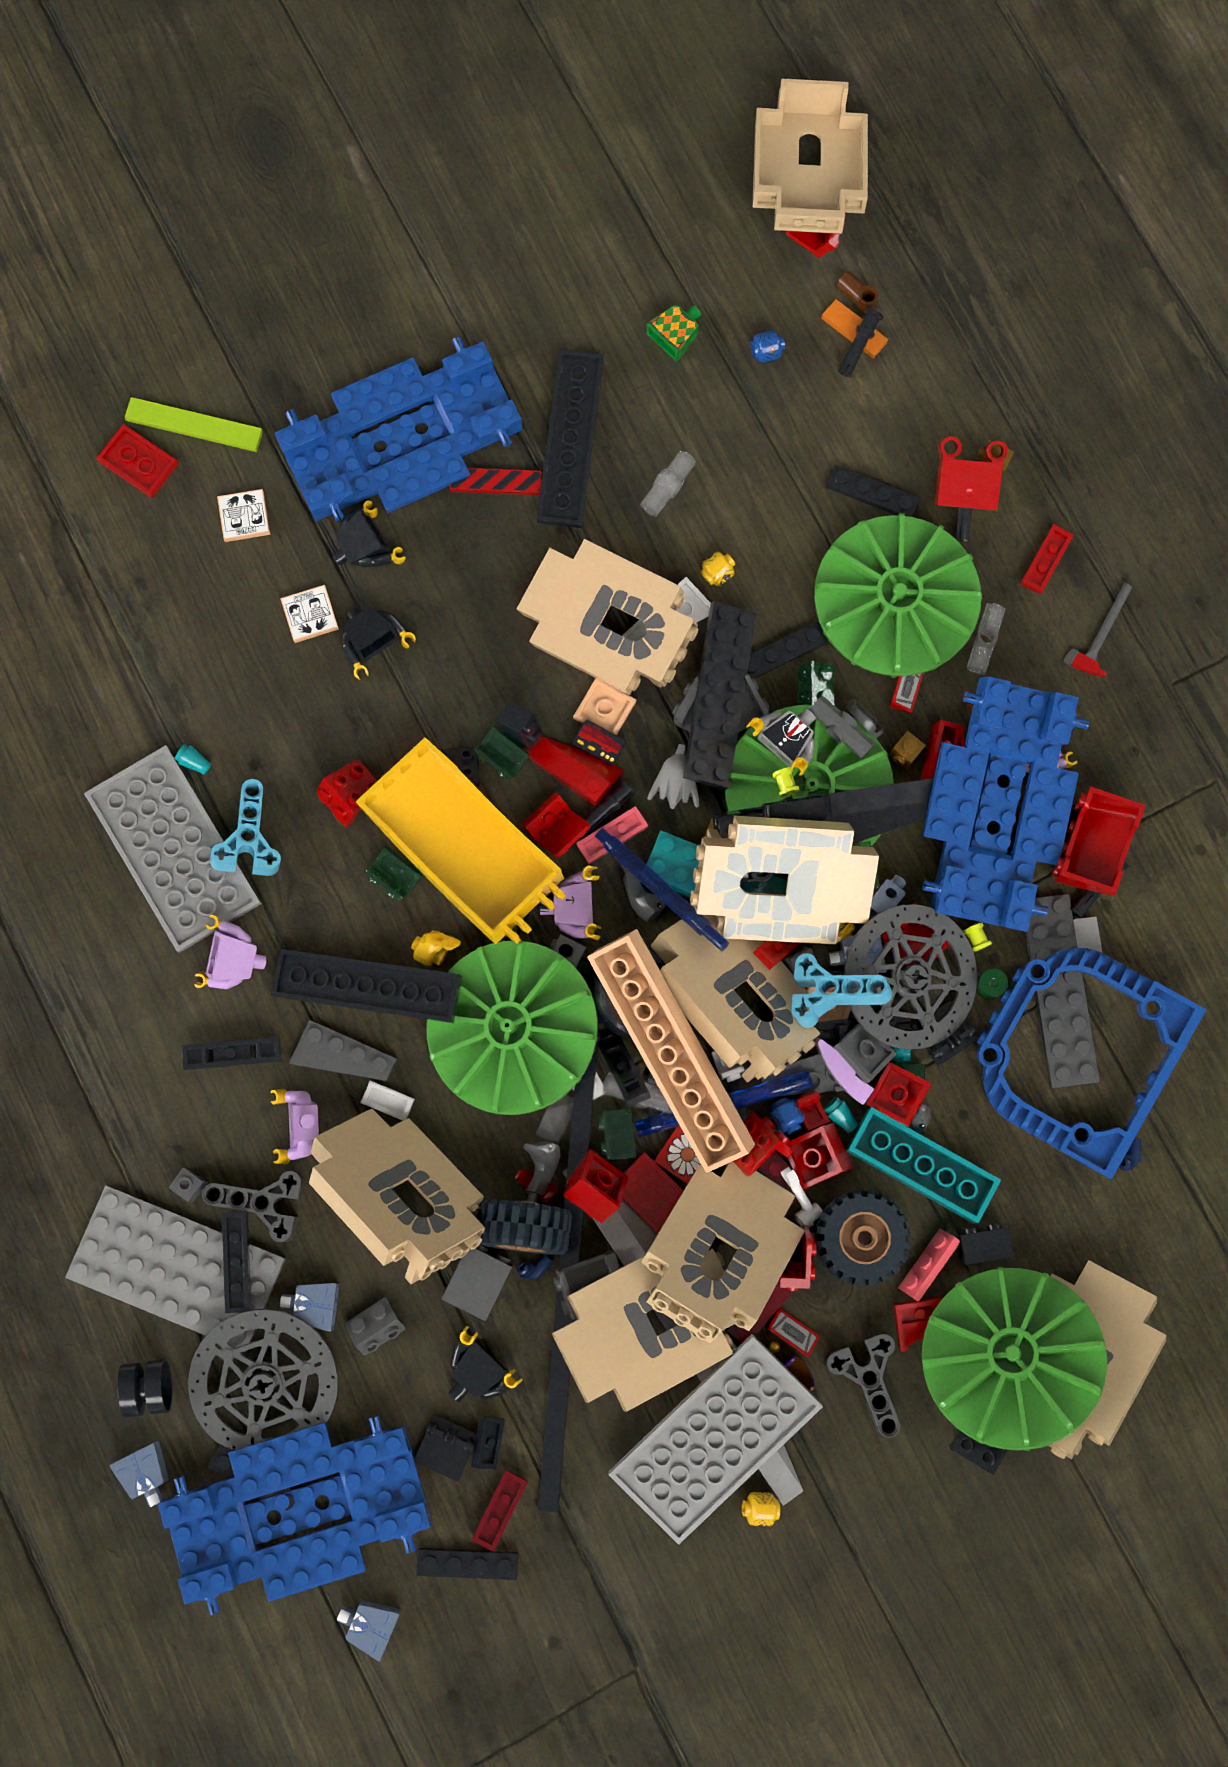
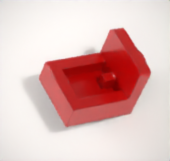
[796,1092,830,1133]

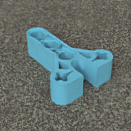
[210,779,281,876]
[792,953,893,1028]

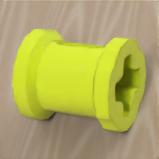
[772,767,800,797]
[963,922,992,953]

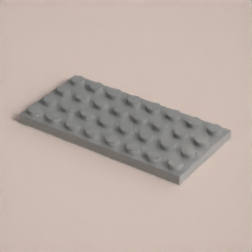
[84,745,261,953]
[65,1185,286,1352]
[608,1334,823,1544]

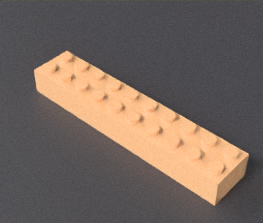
[587,929,755,1173]

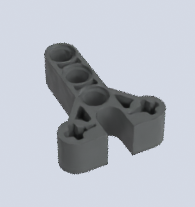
[202,1171,304,1242]
[824,1333,900,1438]

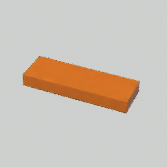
[821,299,888,359]

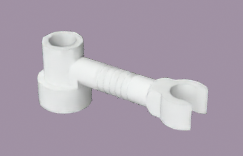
[781,1167,823,1229]

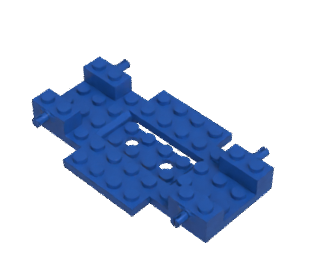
[275,337,523,522]
[921,677,1089,932]
[158,1416,432,1615]

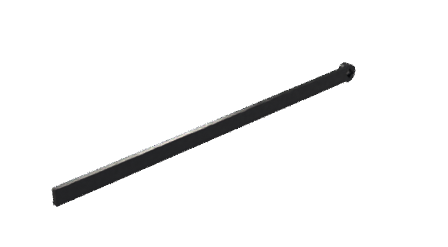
[538,1029,601,1513]

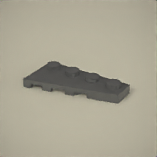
[289,1020,397,1081]
[760,1048,863,1097]

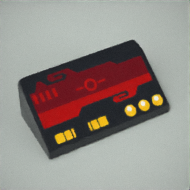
[572,719,626,766]

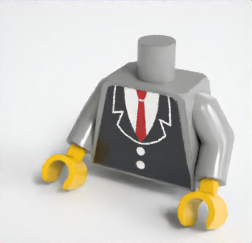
[746,709,816,776]

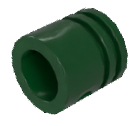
[976,968,1008,1000]

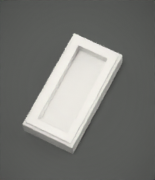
[361,1081,415,1121]

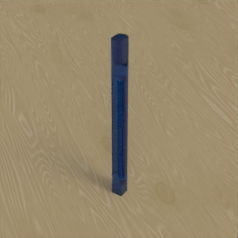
[595,828,729,952]
[634,1070,813,1137]

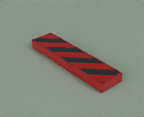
[450,468,542,495]

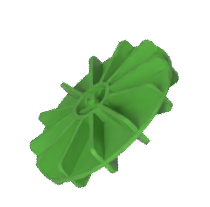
[814,513,982,678]
[725,705,894,847]
[427,941,598,1115]
[922,1266,1107,1451]

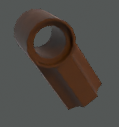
[836,271,879,314]

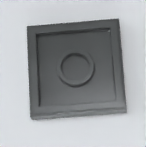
[834,1022,897,1084]

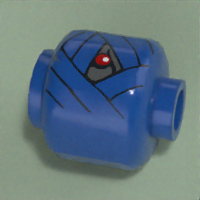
[750,330,785,363]
[769,1097,805,1135]

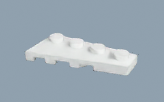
[622,577,711,641]

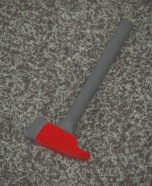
[1064,583,1132,677]

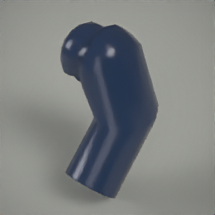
[1119,1139,1141,1171]
[517,1255,554,1279]

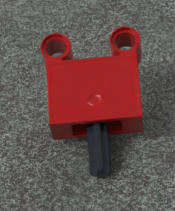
[935,436,1008,542]

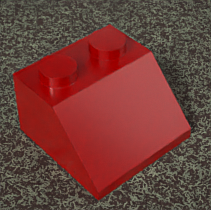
[787,1123,853,1189]
[563,1149,629,1224]

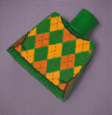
[646,305,701,362]

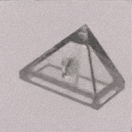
[536,1095,573,1145]

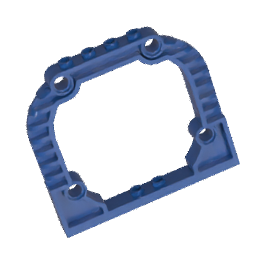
[976,948,1206,1180]

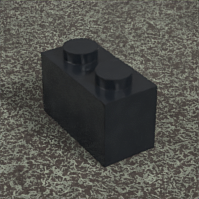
[497,701,543,750]
[956,1224,1014,1265]

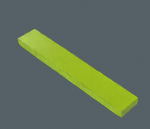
[125,397,263,452]

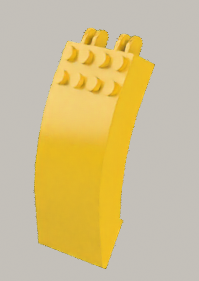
[356,738,566,944]

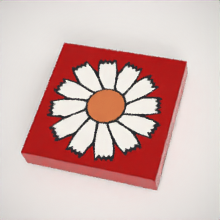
[654,1125,702,1184]

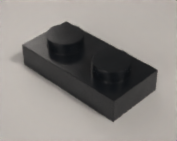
[471,1416,505,1470]

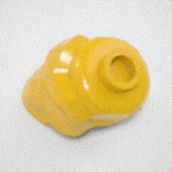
[411,930,461,966]

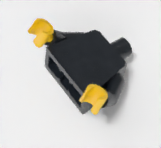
[332,501,406,568]
[342,607,416,680]
[449,1326,522,1402]

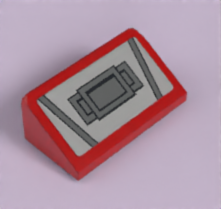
[889,673,924,714]
[766,1308,820,1357]

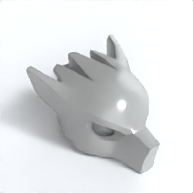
[647,744,699,809]

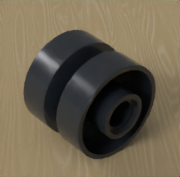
[117,1359,172,1418]

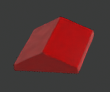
[866,1062,931,1127]

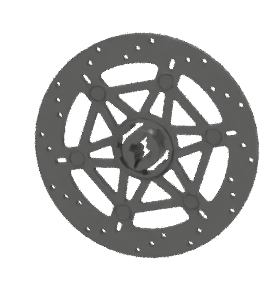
[844,905,977,1049]
[188,1309,338,1451]

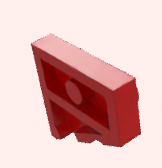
[893,1296,943,1352]

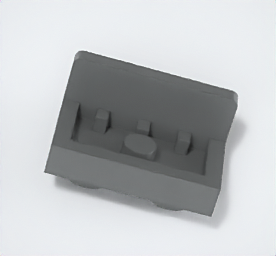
[672,677,699,732]
[344,1297,405,1355]

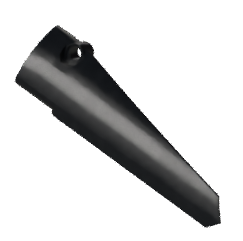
[713,778,934,883]

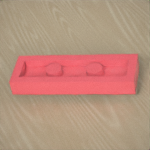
[576,806,648,864]
[898,1228,960,1302]

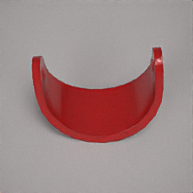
[515,1170,558,1204]

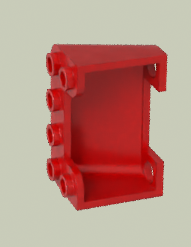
[1052,786,1146,896]

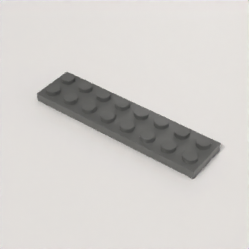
[1025,894,1100,1089]

